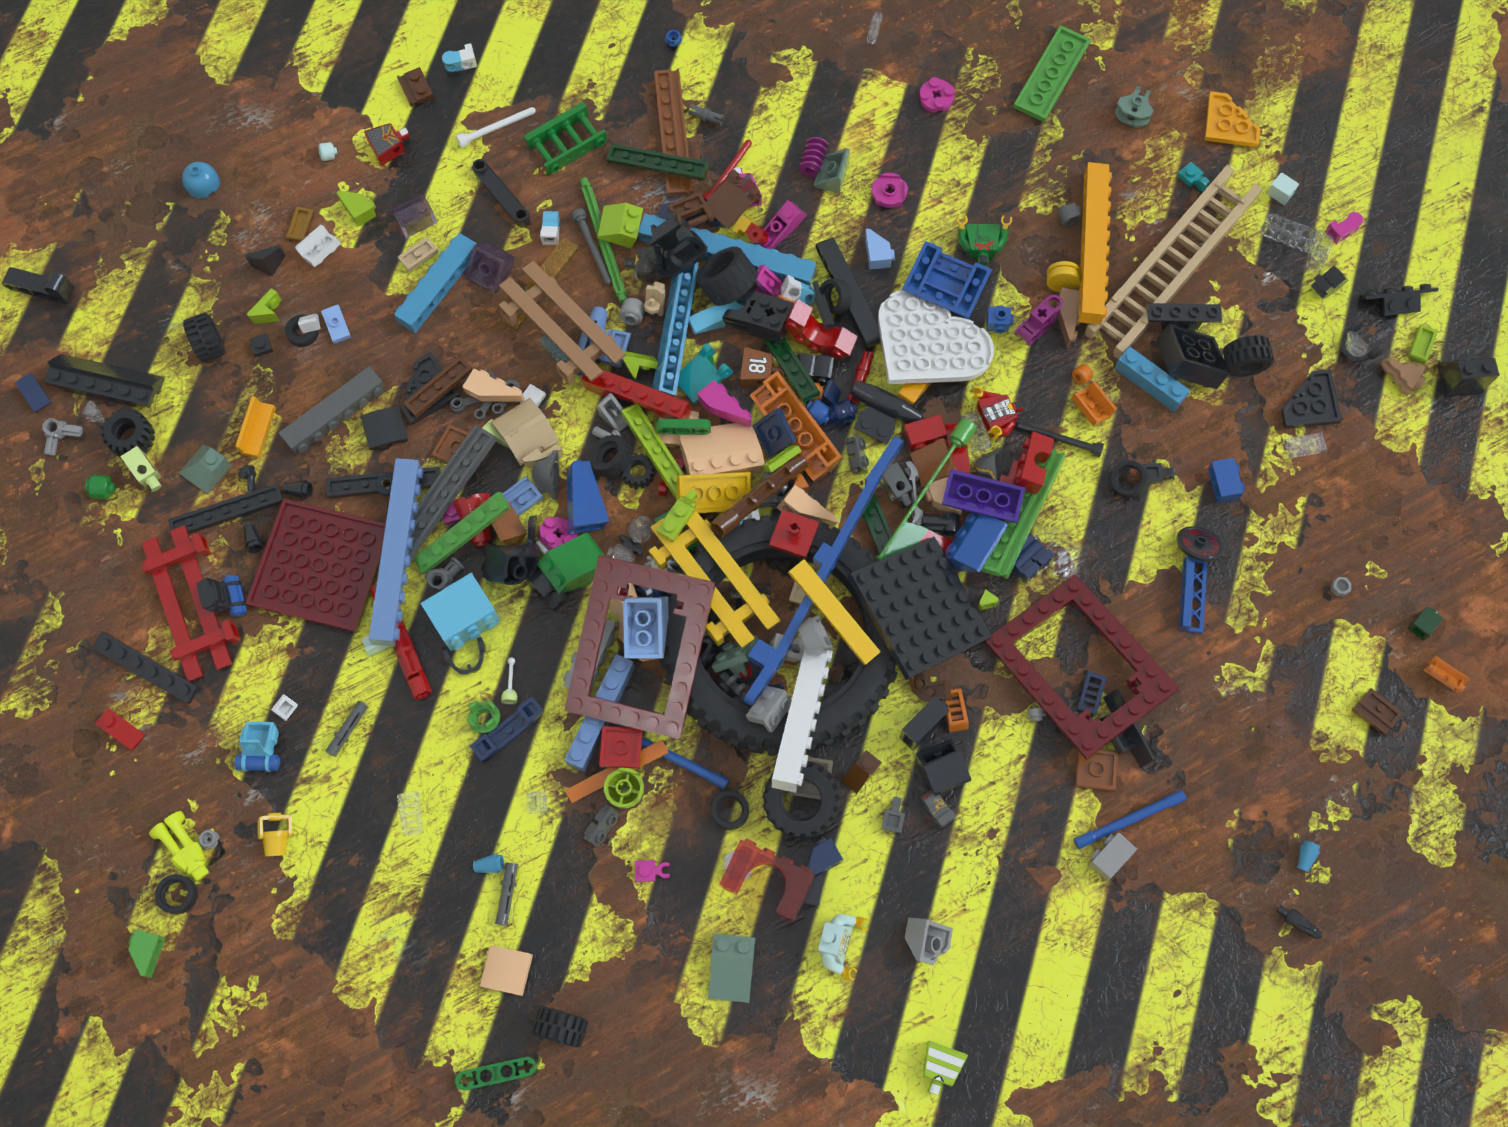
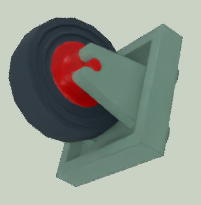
[712,635,762,685]

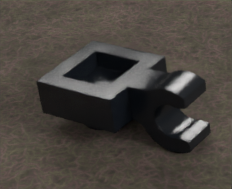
[1142,463,1176,484]

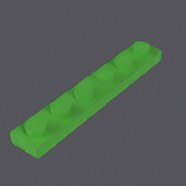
[414,492,511,574]

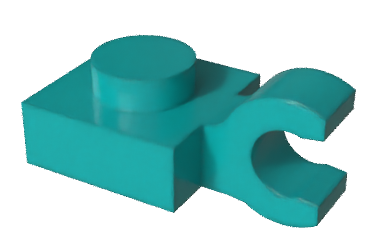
[1177,162,1210,192]

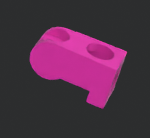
[1325,212,1363,245]

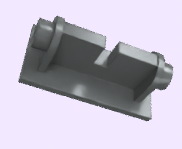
[846,433,869,474]
[583,805,620,848]

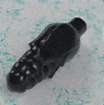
[1276,905,1323,939]

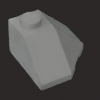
[905,918,953,965]

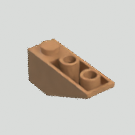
[1056,287,1080,348]

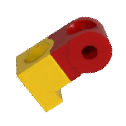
[732,215,769,245]

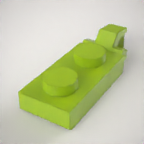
[657,489,698,542]

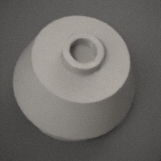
[798,615,833,655]

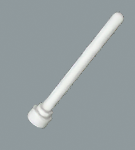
[456,107,536,148]

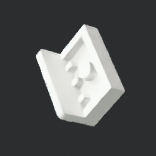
[295,225,341,267]

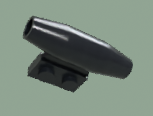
[850,380,923,445]

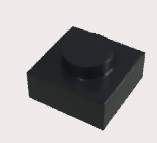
[249,333,273,358]

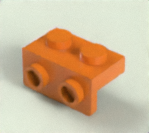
[1071,381,1117,426]

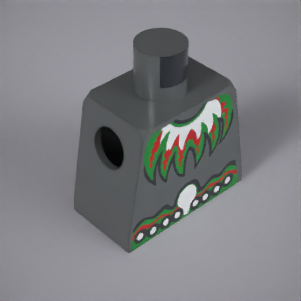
[879,462,914,509]

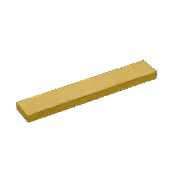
[788,559,880,665]

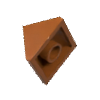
[491,502,527,545]

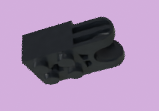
[722,290,794,344]

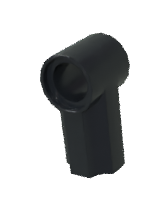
[922,512,960,536]

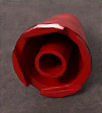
[453,493,491,547]

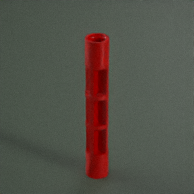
[370,584,432,700]

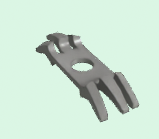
[905,461,923,526]

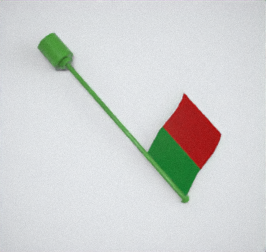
[876,418,977,561]

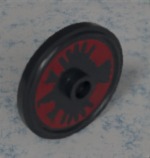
[1176,526,1224,562]

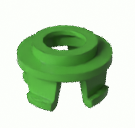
[467,700,500,734]

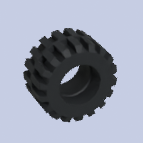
[183,312,225,363]
[1223,335,1274,376]
[101,408,155,457]
[531,1006,589,1048]

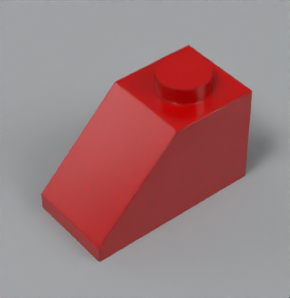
[95,708,146,751]

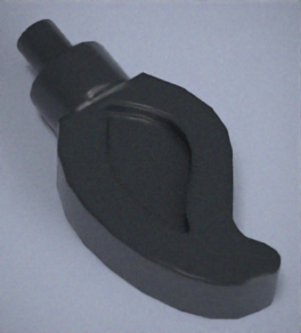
[618,534,643,557]

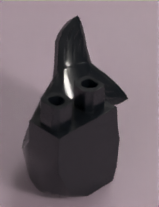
[481,515,539,585]

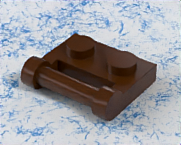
[667,192,714,228]

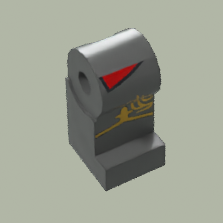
[920,790,956,829]

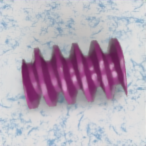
[799,137,829,177]

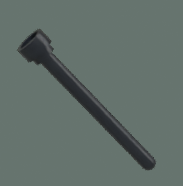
[1015,422,1104,458]

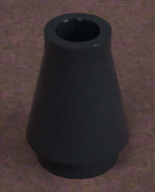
[283,480,313,499]
[243,524,264,553]

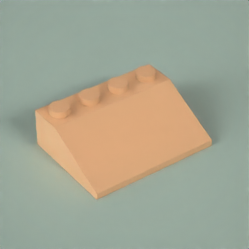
[678,423,765,475]

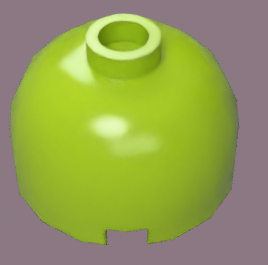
[604,768,644,809]

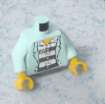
[818,914,870,980]

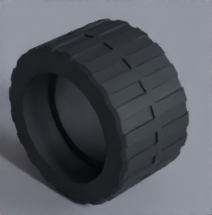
[696,246,758,306]

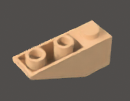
[463,369,525,402]
[776,485,840,529]

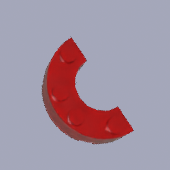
[785,299,858,359]

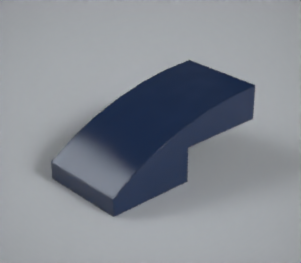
[15,372,52,413]

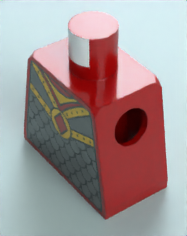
[364,123,410,166]

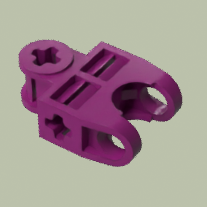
[1014,295,1063,346]

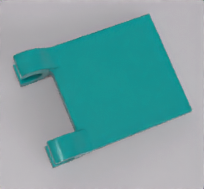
[678,343,733,404]

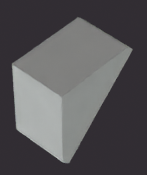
[597,393,628,432]

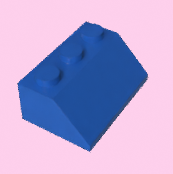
[945,512,1008,572]

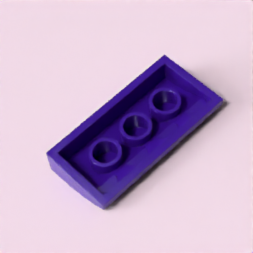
[942,469,1025,523]

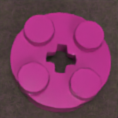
[919,77,954,113]
[872,173,908,208]
[538,517,577,551]

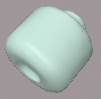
[318,142,337,161]

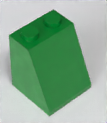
[537,532,605,594]

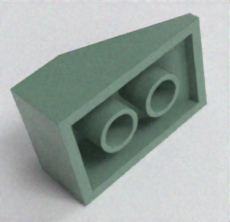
[708,934,755,1003]

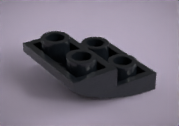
[360,406,408,450]

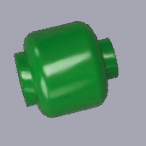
[85,474,116,500]

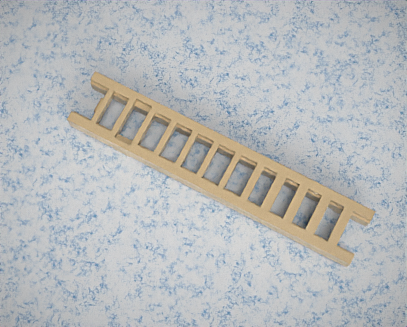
[1084,165,1262,359]

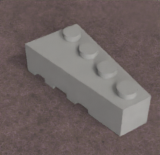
[563,618,619,689]

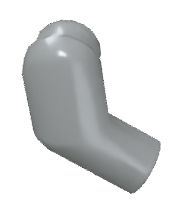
[592,426,621,439]

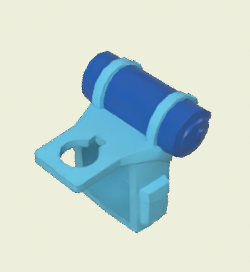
[234,721,281,772]

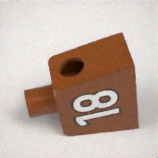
[740,347,783,387]

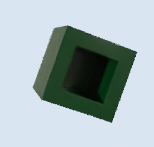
[1407,606,1444,641]

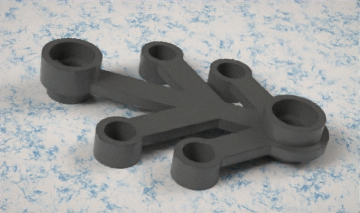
[450,371,521,421]

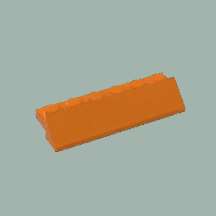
[750,371,843,482]

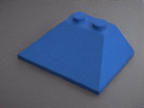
[902,241,992,319]

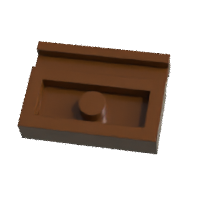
[397,67,434,107]
[1352,688,1404,736]

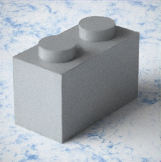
[1089,832,1137,881]

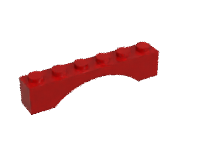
[581,369,691,419]

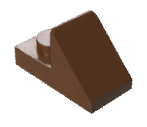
[841,750,882,794]

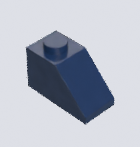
[806,838,843,882]

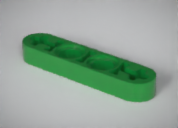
[455,1057,537,1090]

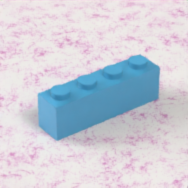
[1114,346,1190,412]

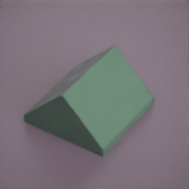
[813,148,850,193]

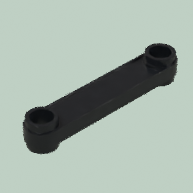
[472,159,530,228]

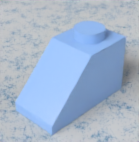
[865,229,895,270]

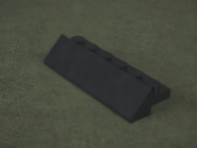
[43,354,165,408]

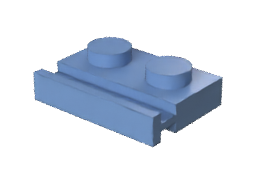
[502,476,543,517]

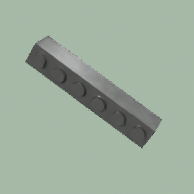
[279,366,386,456]

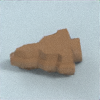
[1380,358,1426,396]

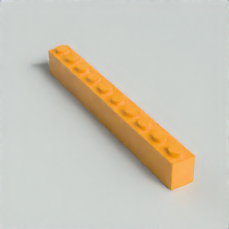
[1078,162,1112,325]

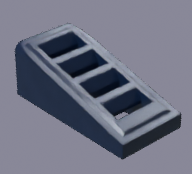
[1077,671,1107,715]

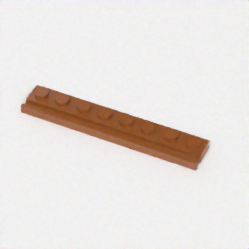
[654,68,693,197]

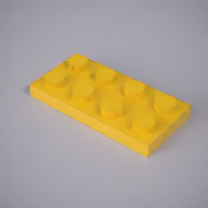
[677,472,751,513]

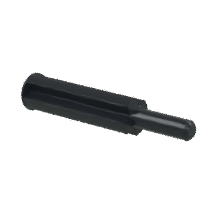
[812,281,835,330]

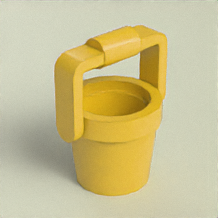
[257,813,292,856]

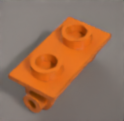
[1423,655,1470,693]

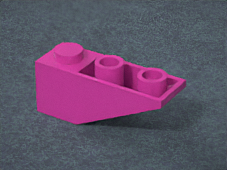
[760,200,807,249]
[697,380,752,427]

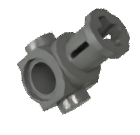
[425,557,465,593]

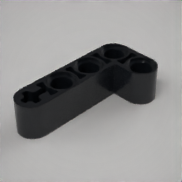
[1,267,75,304]

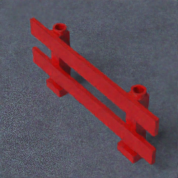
[141,525,241,681]

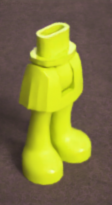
[149,811,209,882]

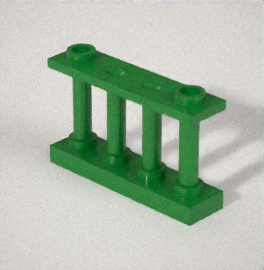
[524,101,607,176]

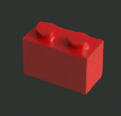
[903,415,947,452]

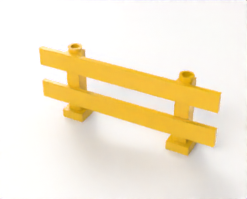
[649,509,780,648]

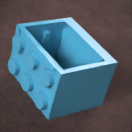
[421,573,501,651]

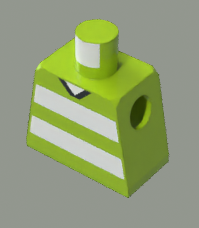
[923,1041,968,1096]

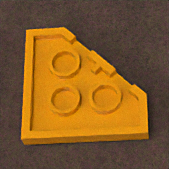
[1204,91,1260,148]

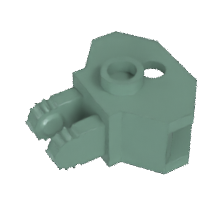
[1115,86,1153,128]

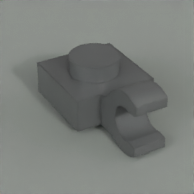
[881,797,905,834]

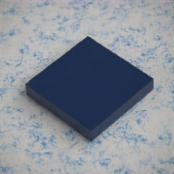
[753,407,797,458]

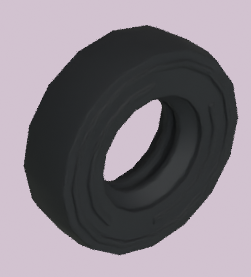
[285,314,319,347]

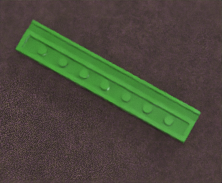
[981,450,1066,579]

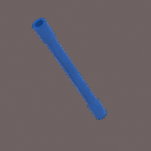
[624,726,730,790]
[1073,790,1187,850]

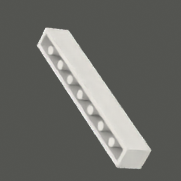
[772,642,833,793]

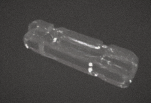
[867,12,883,44]

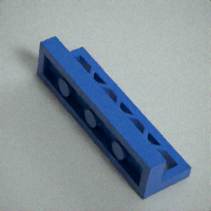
[1179,555,1207,634]

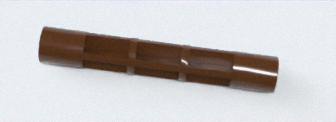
[710,453,808,538]

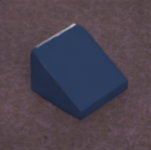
[823,380,841,407]

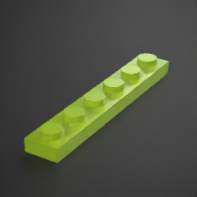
[621,404,684,500]

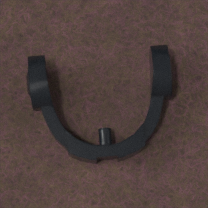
[442,637,486,675]

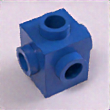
[986,305,1014,334]

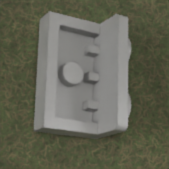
[746,686,792,732]

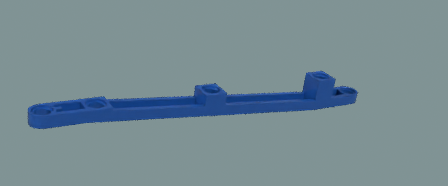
[744,436,904,706]

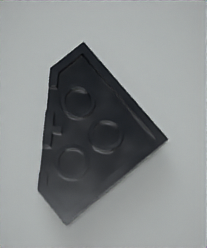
[401,352,460,425]
[1281,369,1342,429]

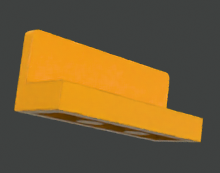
[236,396,276,458]

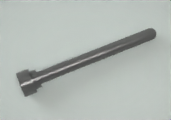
[571,208,612,285]

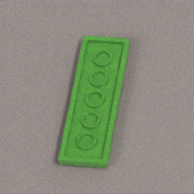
[1013,25,1091,123]

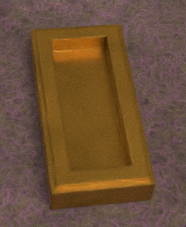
[286,206,315,243]

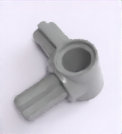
[43,418,83,456]

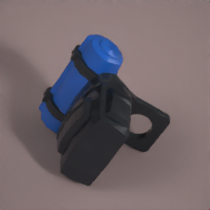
[196,575,247,617]

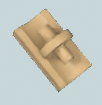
[644,282,665,316]

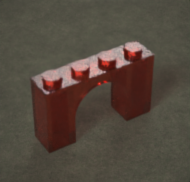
[719,839,815,922]

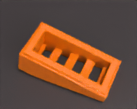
[945,688,969,732]

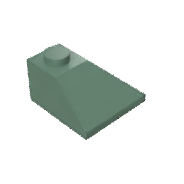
[179,445,232,494]

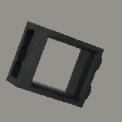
[899,697,950,752]

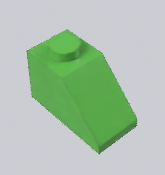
[128,930,166,978]

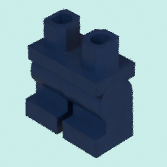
[1012,534,1055,584]

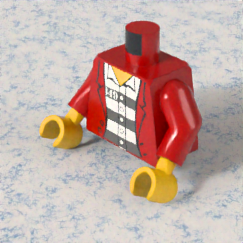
[970,386,1024,441]

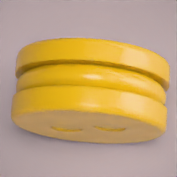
[1047,261,1081,292]

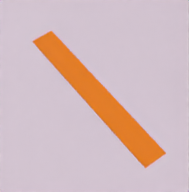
[565,740,669,803]

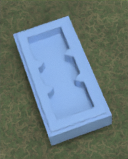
[321,305,351,344]

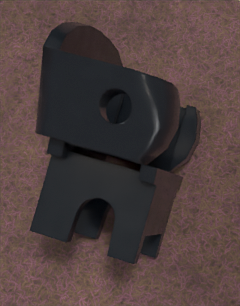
[647,211,708,279]

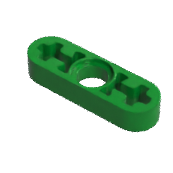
[656,419,711,435]

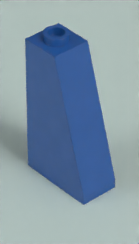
[567,460,609,535]

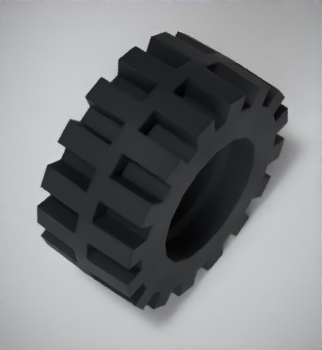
[621,453,655,489]

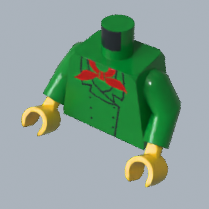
[955,215,1012,266]

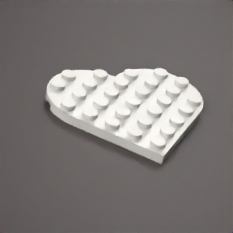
[878,290,994,384]

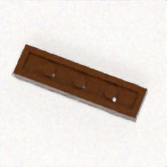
[404,356,473,418]

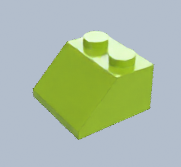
[597,203,643,249]

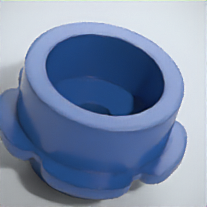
[665,30,682,47]

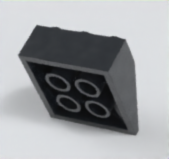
[1157,323,1230,389]

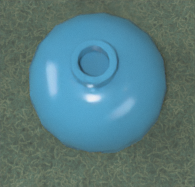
[182,161,220,199]

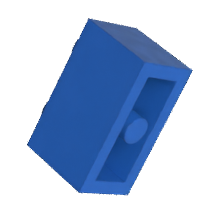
[1207,458,1245,503]

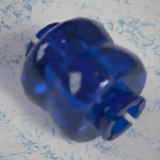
[829,399,858,425]

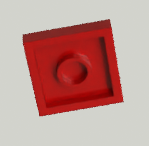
[769,509,819,559]
[599,726,643,769]

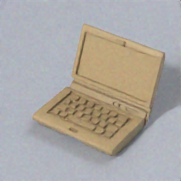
[491,398,560,466]

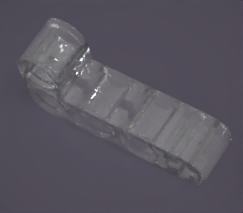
[1260,214,1333,272]

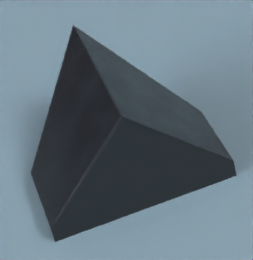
[245,245,286,276]

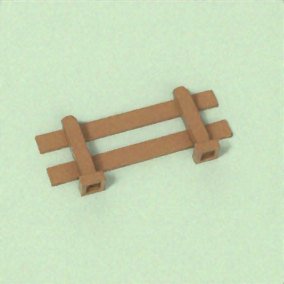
[499,261,626,386]

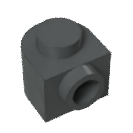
[1057,203,1081,228]

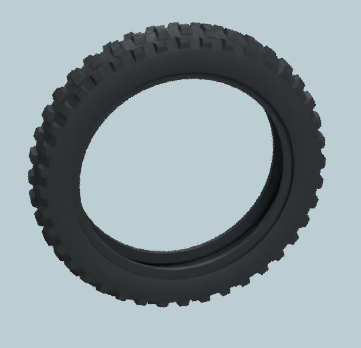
[660,515,898,756]

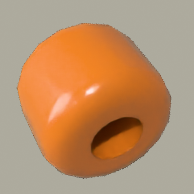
[1072,364,1093,385]

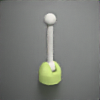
[501,657,517,704]

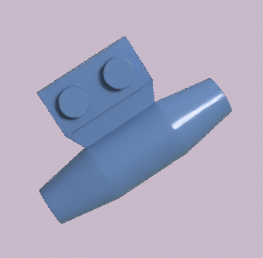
[576,307,631,377]

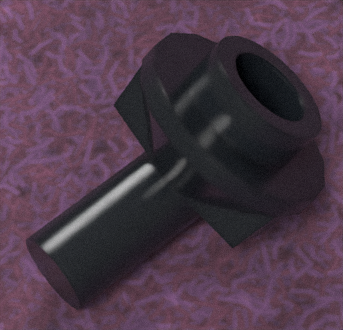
[238,465,257,491]

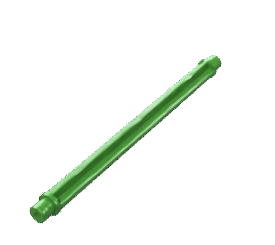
[580,177,627,304]

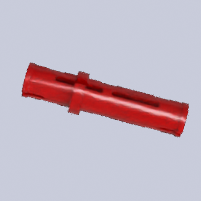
[846,351,874,406]

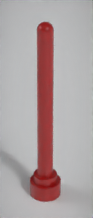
[703,139,752,201]

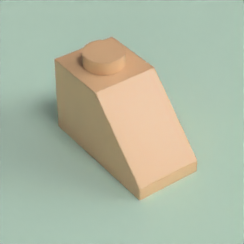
[925,477,962,516]

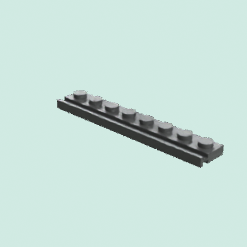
[408,424,498,562]

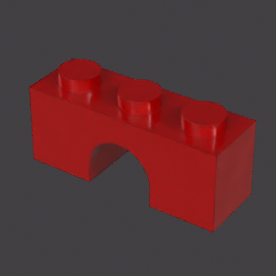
[1014,431,1054,494]

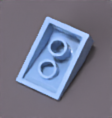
[623,597,668,658]

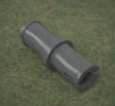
[688,104,725,126]

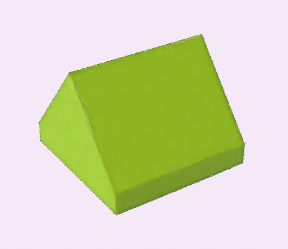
[977,590,999,611]

